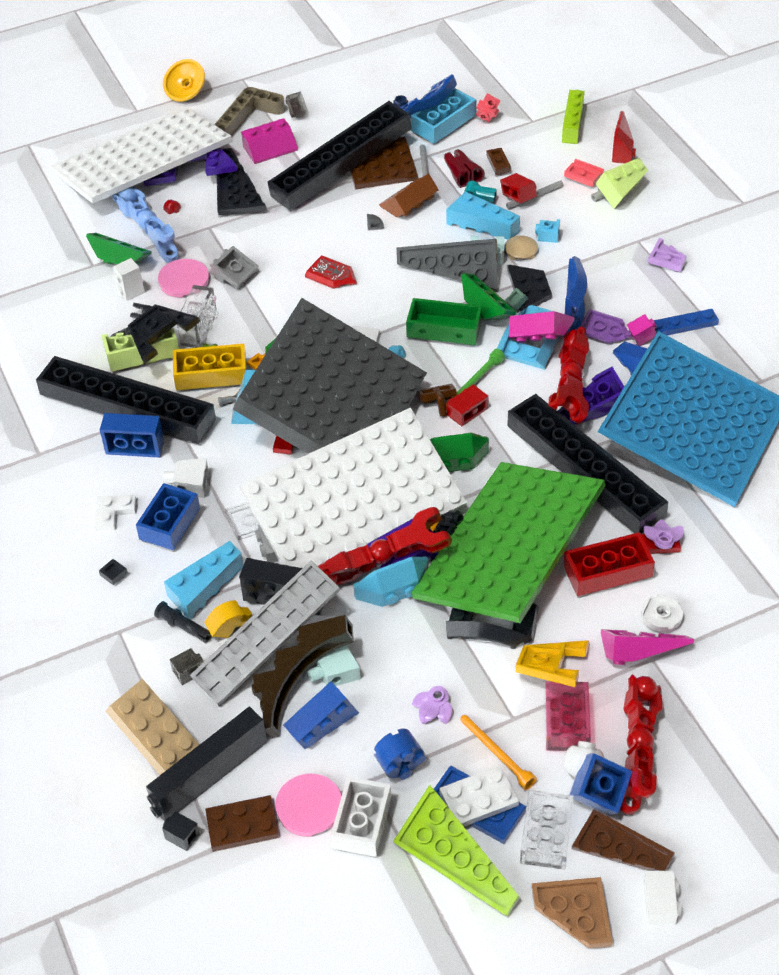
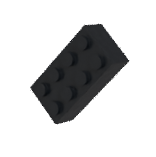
[239,558,323,616]

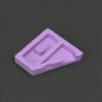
[648,238,686,272]

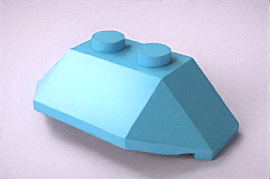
[353,556,428,607]

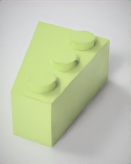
[596,158,648,209]

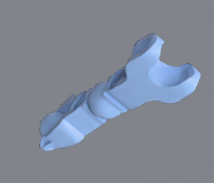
[112,187,179,263]

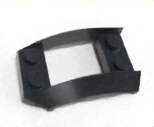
[446,603,539,649]

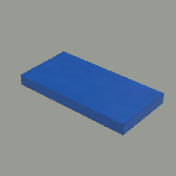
[434,765,527,844]

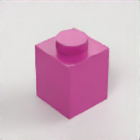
[627,314,657,346]

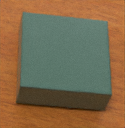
[505,288,528,311]

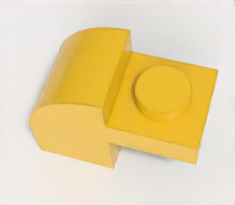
[204,600,253,638]

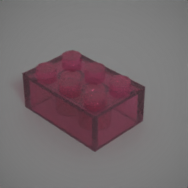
[544,681,591,751]

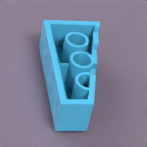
[446,192,520,240]
[164,541,243,620]

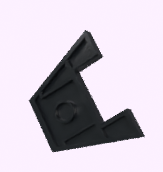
[128,304,200,365]

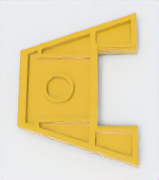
[516,640,589,687]

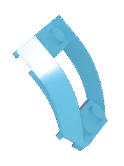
[497,305,561,370]

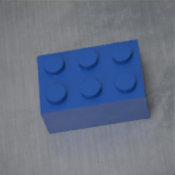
[99,413,164,458]
[136,483,200,551]

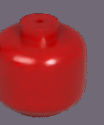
[163,199,181,214]

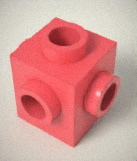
[476,93,501,122]

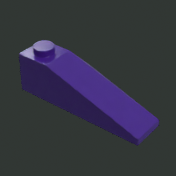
[558,367,624,425]

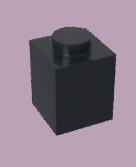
[162,811,200,851]

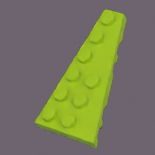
[393,785,520,917]

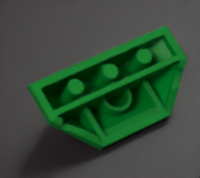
[86,232,152,264]
[461,273,517,320]
[430,432,489,472]

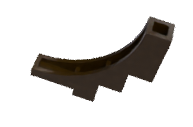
[251,615,354,738]

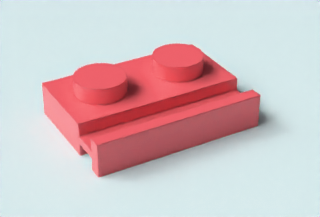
[564,159,604,187]

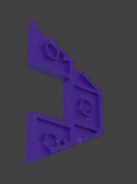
[143,147,238,186]

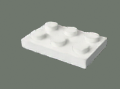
[439,765,519,827]

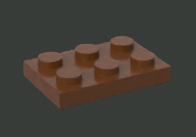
[205,795,279,852]

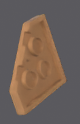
[531,877,613,949]

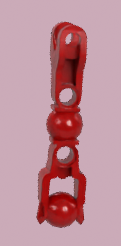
[548,326,589,424]
[318,507,452,585]
[620,674,663,815]

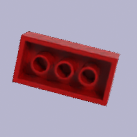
[563,532,655,597]

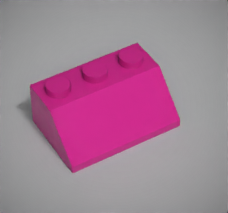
[241,118,298,164]
[509,311,574,343]

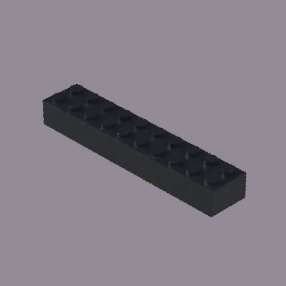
[267,101,412,211]
[36,356,216,444]
[507,393,669,534]

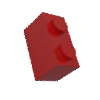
[500,173,537,203]
[446,384,489,427]

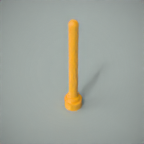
[460,715,537,790]

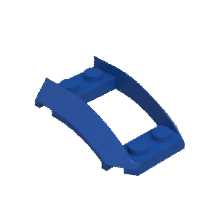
[400,74,457,118]
[563,256,587,337]

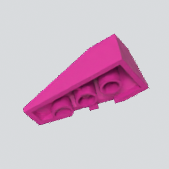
[601,629,694,665]

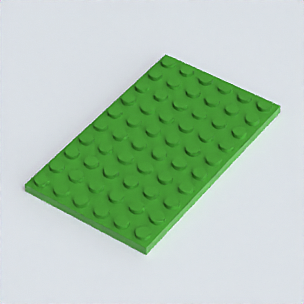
[411,462,605,623]

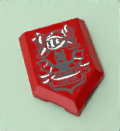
[305,255,357,289]

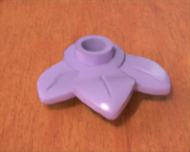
[644,519,684,549]
[412,686,452,724]

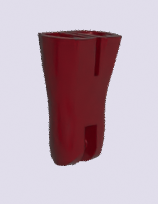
[444,149,485,188]

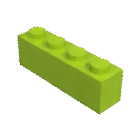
[562,89,585,144]

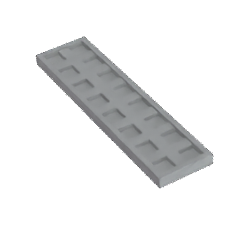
[190,560,340,706]

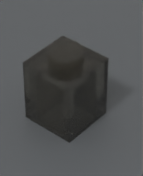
[285,91,307,118]
[169,648,204,685]

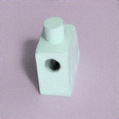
[307,645,360,686]

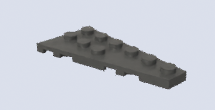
[396,238,499,291]

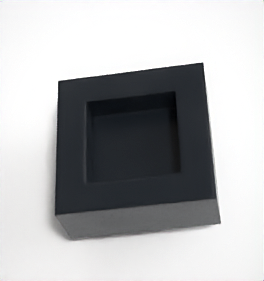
[99,559,128,585]

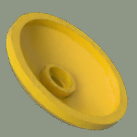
[163,59,205,102]

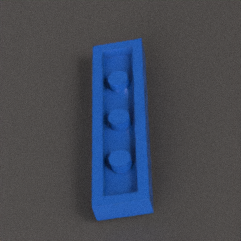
[652,309,719,339]

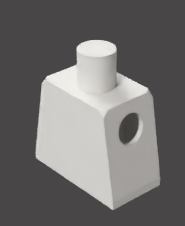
[163,458,209,498]

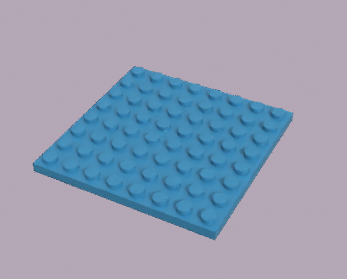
[598,331,779,507]

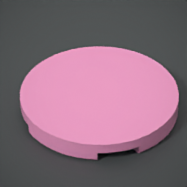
[158,259,209,298]
[276,774,342,837]

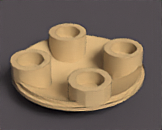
[505,236,538,260]

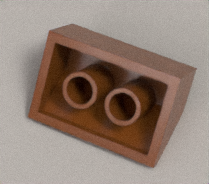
[379,173,439,217]

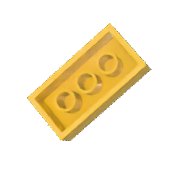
[173,343,247,390]

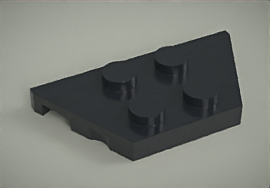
[507,264,552,312]

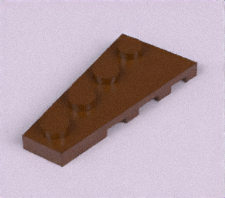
[571,809,675,871]

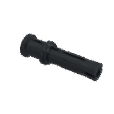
[154,601,211,643]

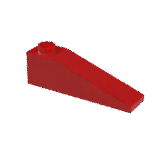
[612,111,636,164]

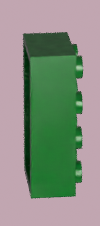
[406,298,482,345]

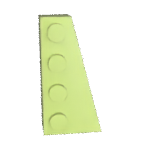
[101,328,179,372]

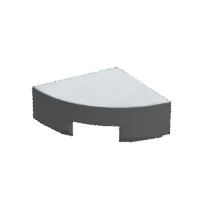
[367,214,384,230]

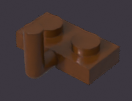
[417,383,457,417]

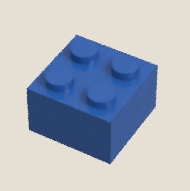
[569,753,633,815]

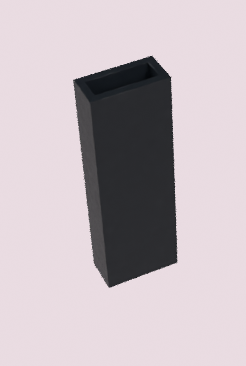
[146,706,267,821]

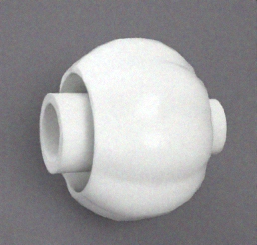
[564,741,605,777]

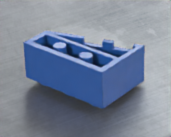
[283,681,359,749]

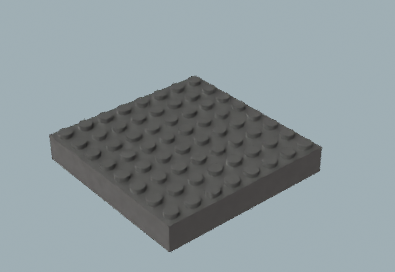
[233,298,427,454]

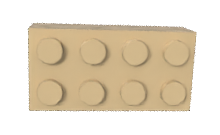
[105,679,199,775]

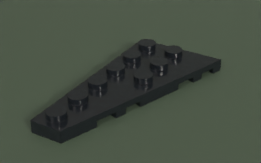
[217,148,267,215]

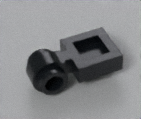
[433,510,464,536]

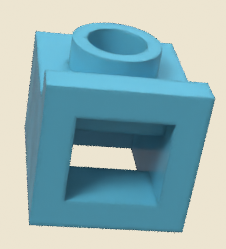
[535,219,560,243]

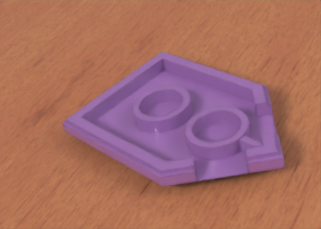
[580,309,632,343]

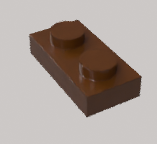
[486,147,511,175]

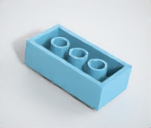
[411,88,476,144]

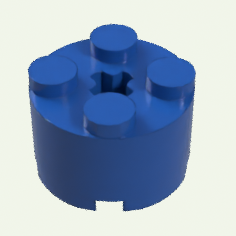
[374,728,426,780]

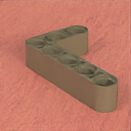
[214,87,285,137]

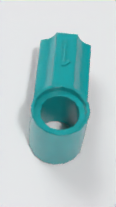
[463,181,497,203]

